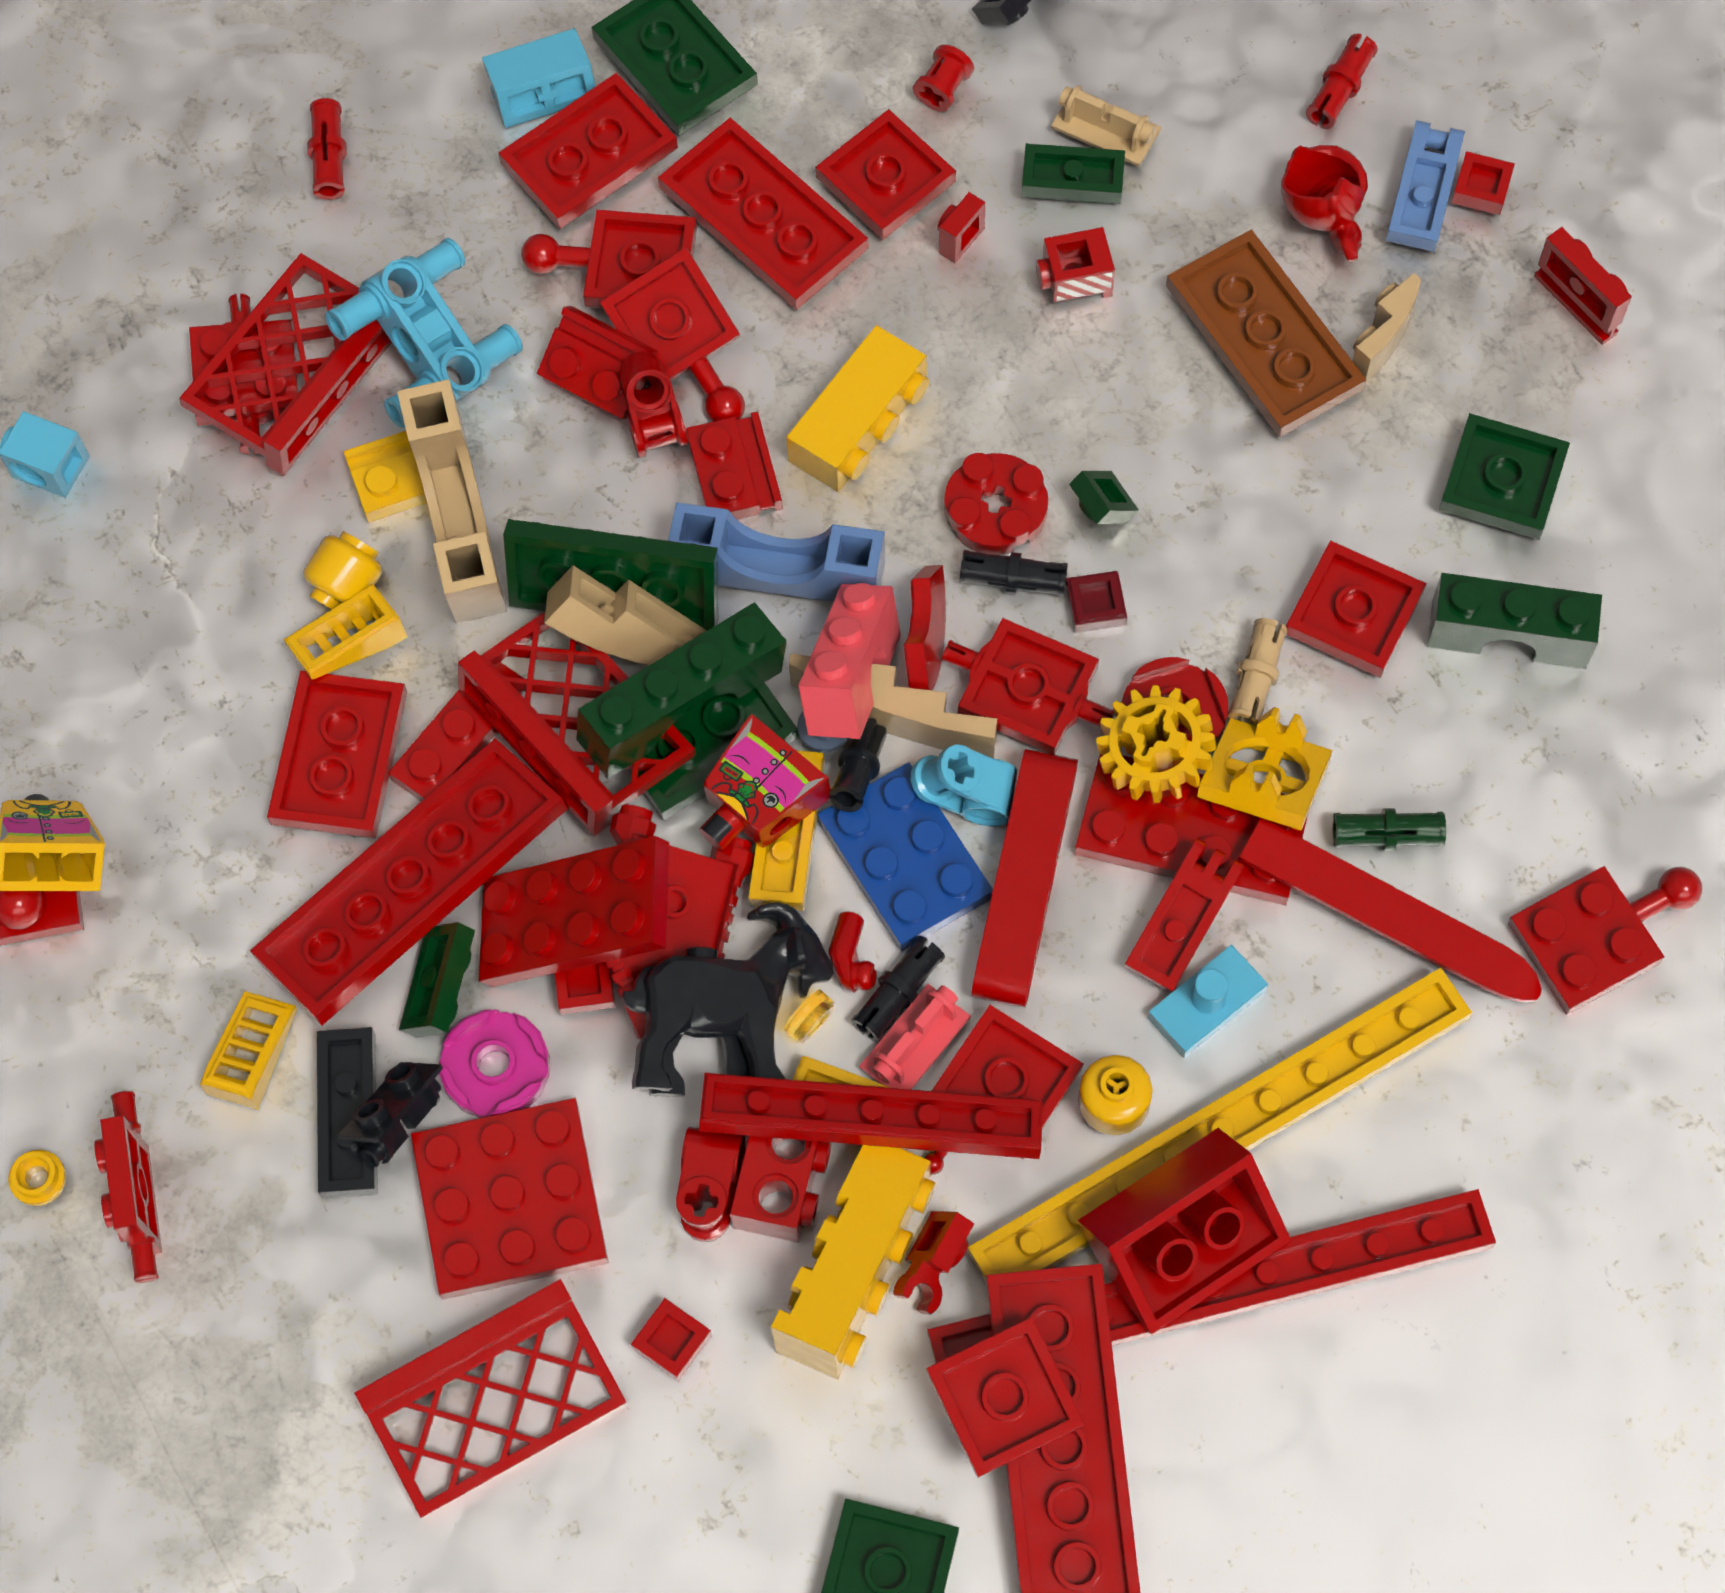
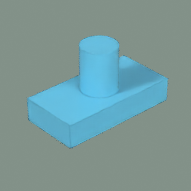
[1148,944,1268,1058]

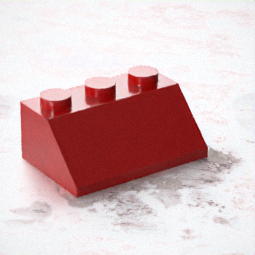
[1077,1128,1292,1335]

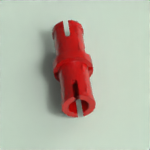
[1306,33,1378,129]
[307,98,347,200]

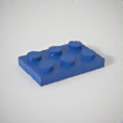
[817,762,993,951]

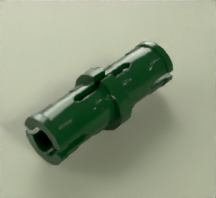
[1332,808,1446,851]

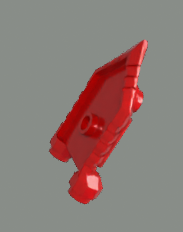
[605,804,755,1040]

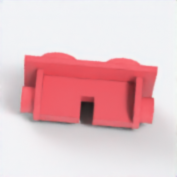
[859,984,971,1089]

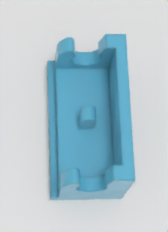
[482,28,596,128]

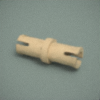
[1227,618,1288,726]

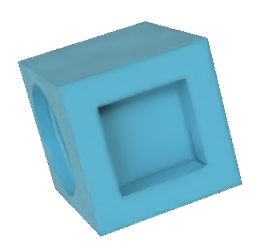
[0,411,90,498]

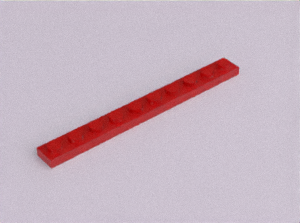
[927,1189,1496,1364]

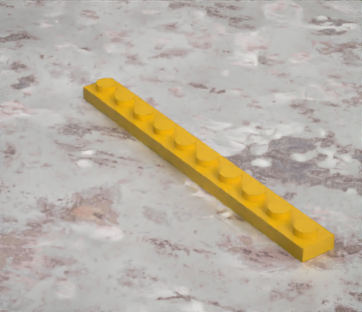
[967,967,1473,1282]

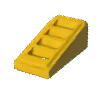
[283,584,407,680]
[199,991,298,1110]

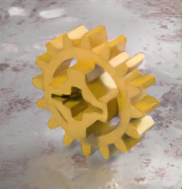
[1096,685,1216,803]

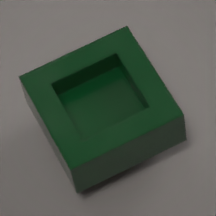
[1069,471,1139,524]

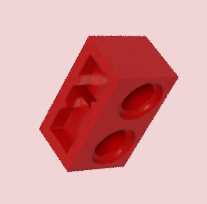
[730,1136,832,1243]

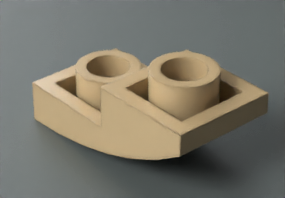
[1353,273,1421,383]

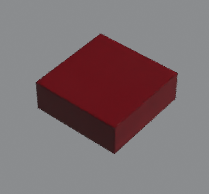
[1066,571,1127,633]

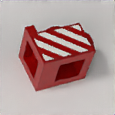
[1035,227,1115,302]

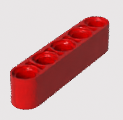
[971,749,1078,1008]

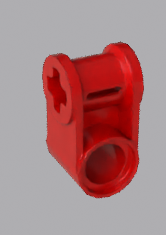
[619,352,688,458]
[676,1127,745,1242]

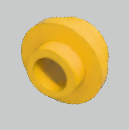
[8,1150,66,1206]

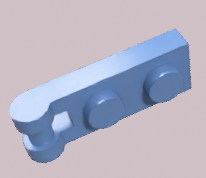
[1386,120,1465,252]

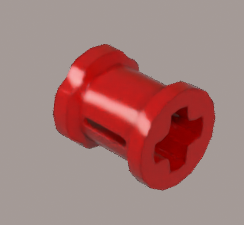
[912,45,975,112]

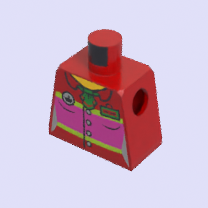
[699,714,831,852]

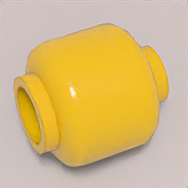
[303,531,382,609]
[1078,1055,1153,1136]

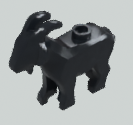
[622,900,834,1097]

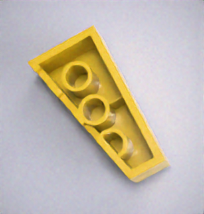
[771,1145,936,1380]

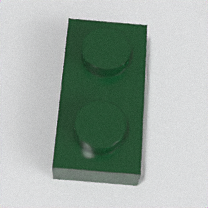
[1021,143,1125,204]
[399,922,475,1038]

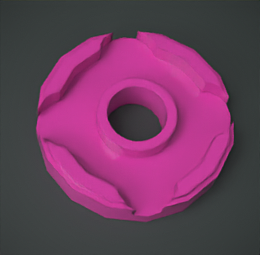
[439,1010,550,1118]

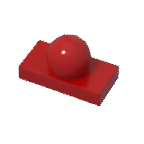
[0,891,84,946]

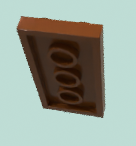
[1166,229,1367,438]

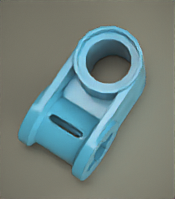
[911,744,1017,827]

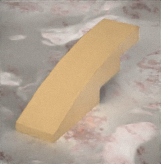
[789,654,997,759]

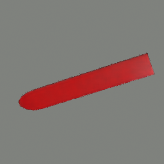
[1238,818,1542,1003]

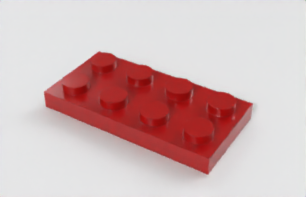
[658,117,869,310]
[1075,754,1307,906]
[478,836,669,987]

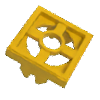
[1197,707,1333,830]

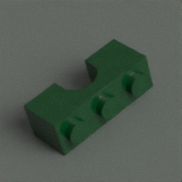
[1427,572,1602,669]

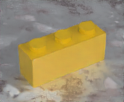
[786,325,929,493]

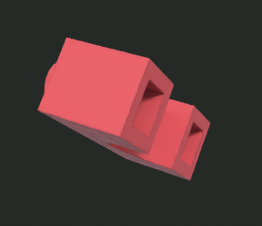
[798,583,901,739]

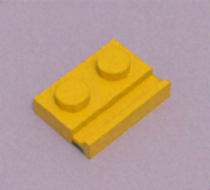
[343,431,427,523]

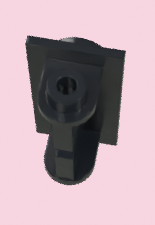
[337,1062,443,1167]

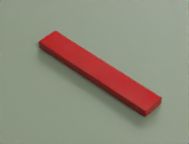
[699,1073,1043,1159]

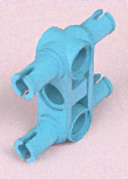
[325,238,523,428]

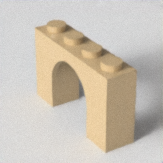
[397,379,507,624]

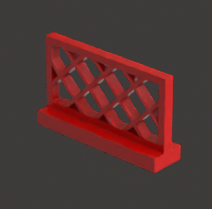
[179,253,392,476]
[458,612,695,837]
[354,1279,627,1518]

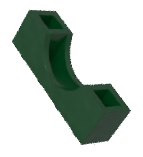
[576,602,787,779]

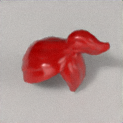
[1281,145,1368,262]

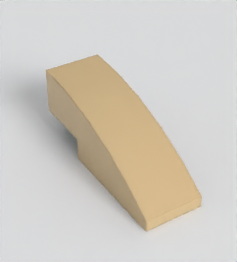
[544,565,707,665]

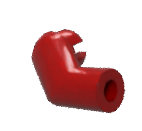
[828,911,877,993]

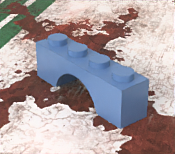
[668,502,885,602]

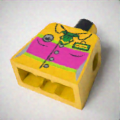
[0,794,105,891]

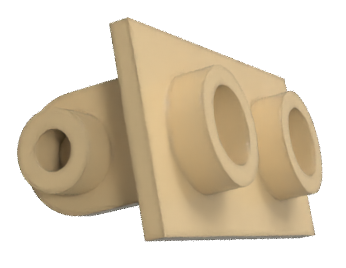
[1051,85,1162,167]

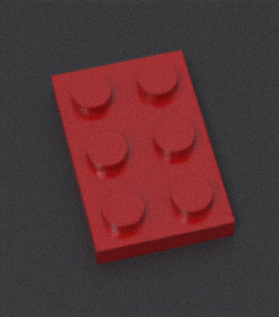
[498,72,678,229]
[267,670,407,839]

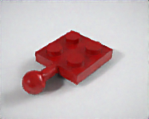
[521,209,697,308]
[600,247,745,422]
[1508,866,1703,1015]

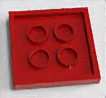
[411,1098,609,1300]

